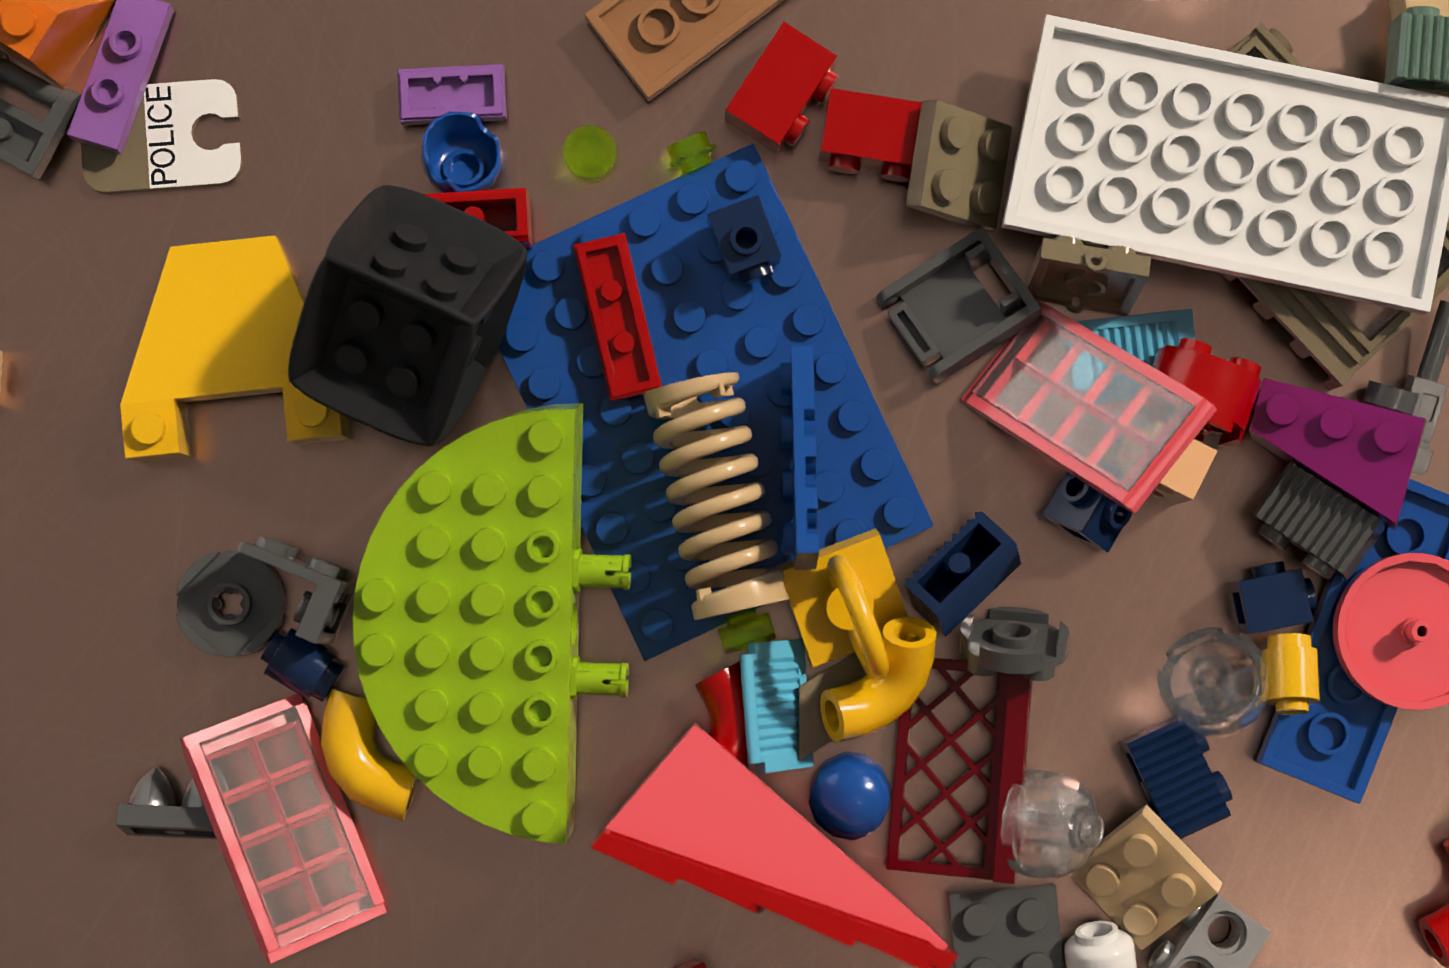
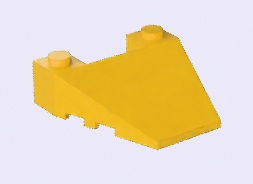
[120,235,351,463]

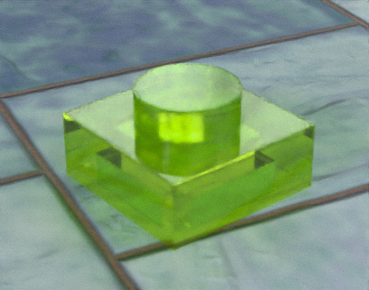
[717,608,776,655]

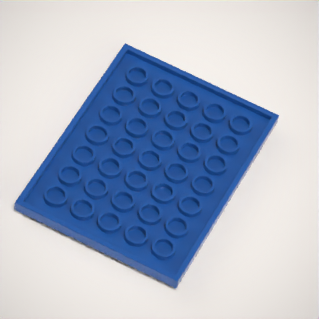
[499,143,934,661]

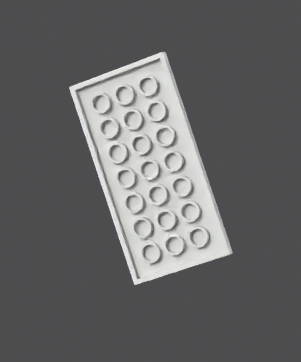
[1001,14,1449,315]

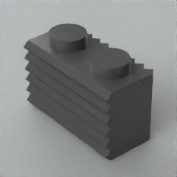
[1253,461,1385,580]

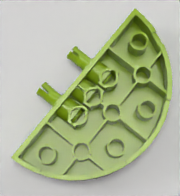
[352,403,632,844]

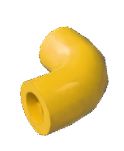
[820,617,937,742]
[321,688,418,821]

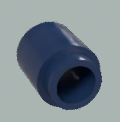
[260,628,345,702]

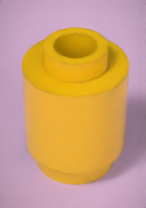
[1262,633,1320,715]

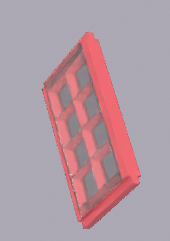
[960,301,1217,514]
[180,694,387,964]

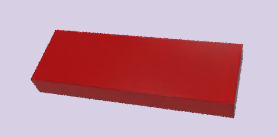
[573,233,662,403]

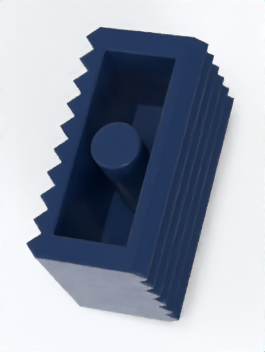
[905,512,1022,637]
[1119,715,1233,839]

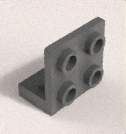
[236,535,356,644]

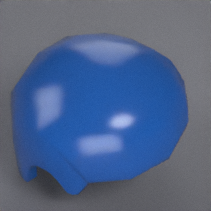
[421,111,502,193]
[809,752,891,840]

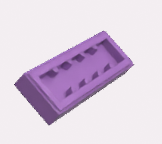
[67,0,174,155]

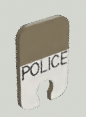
[81,79,243,194]

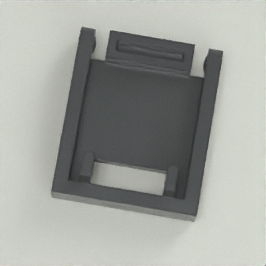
[876,226,1042,383]

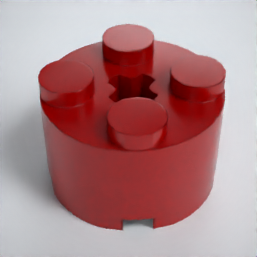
[1138,338,1261,446]

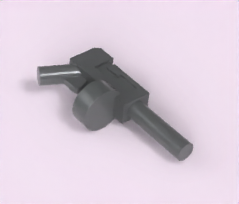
[1363,300,1449,475]

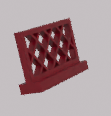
[886,658,1033,884]

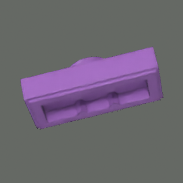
[397,64,507,125]

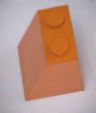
[0,0,116,88]

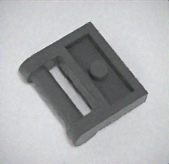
[0,50,82,180]

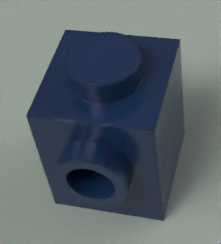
[707,195,781,285]
[1228,561,1317,635]

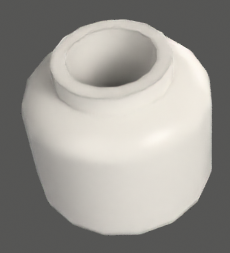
[1064,921,1137,968]

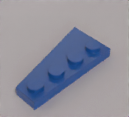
[780,346,819,570]

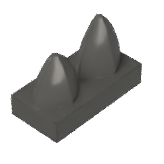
[116,760,236,839]

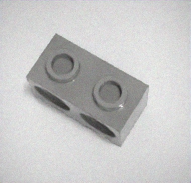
[1148,894,1271,968]

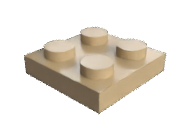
[1067,804,1222,950]

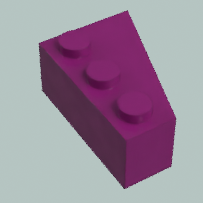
[1249,378,1426,531]

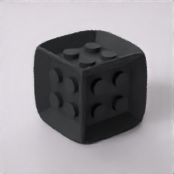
[288,185,527,446]

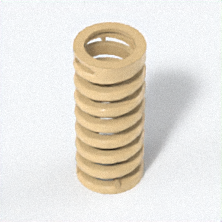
[644,372,789,621]

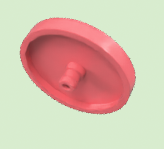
[1332,553,1449,710]

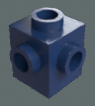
[1043,461,1132,553]

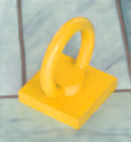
[776,528,908,680]

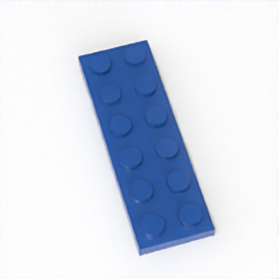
[1256,479,1449,804]

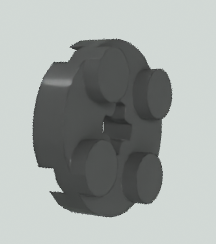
[176,550,287,657]
[960,607,1069,681]

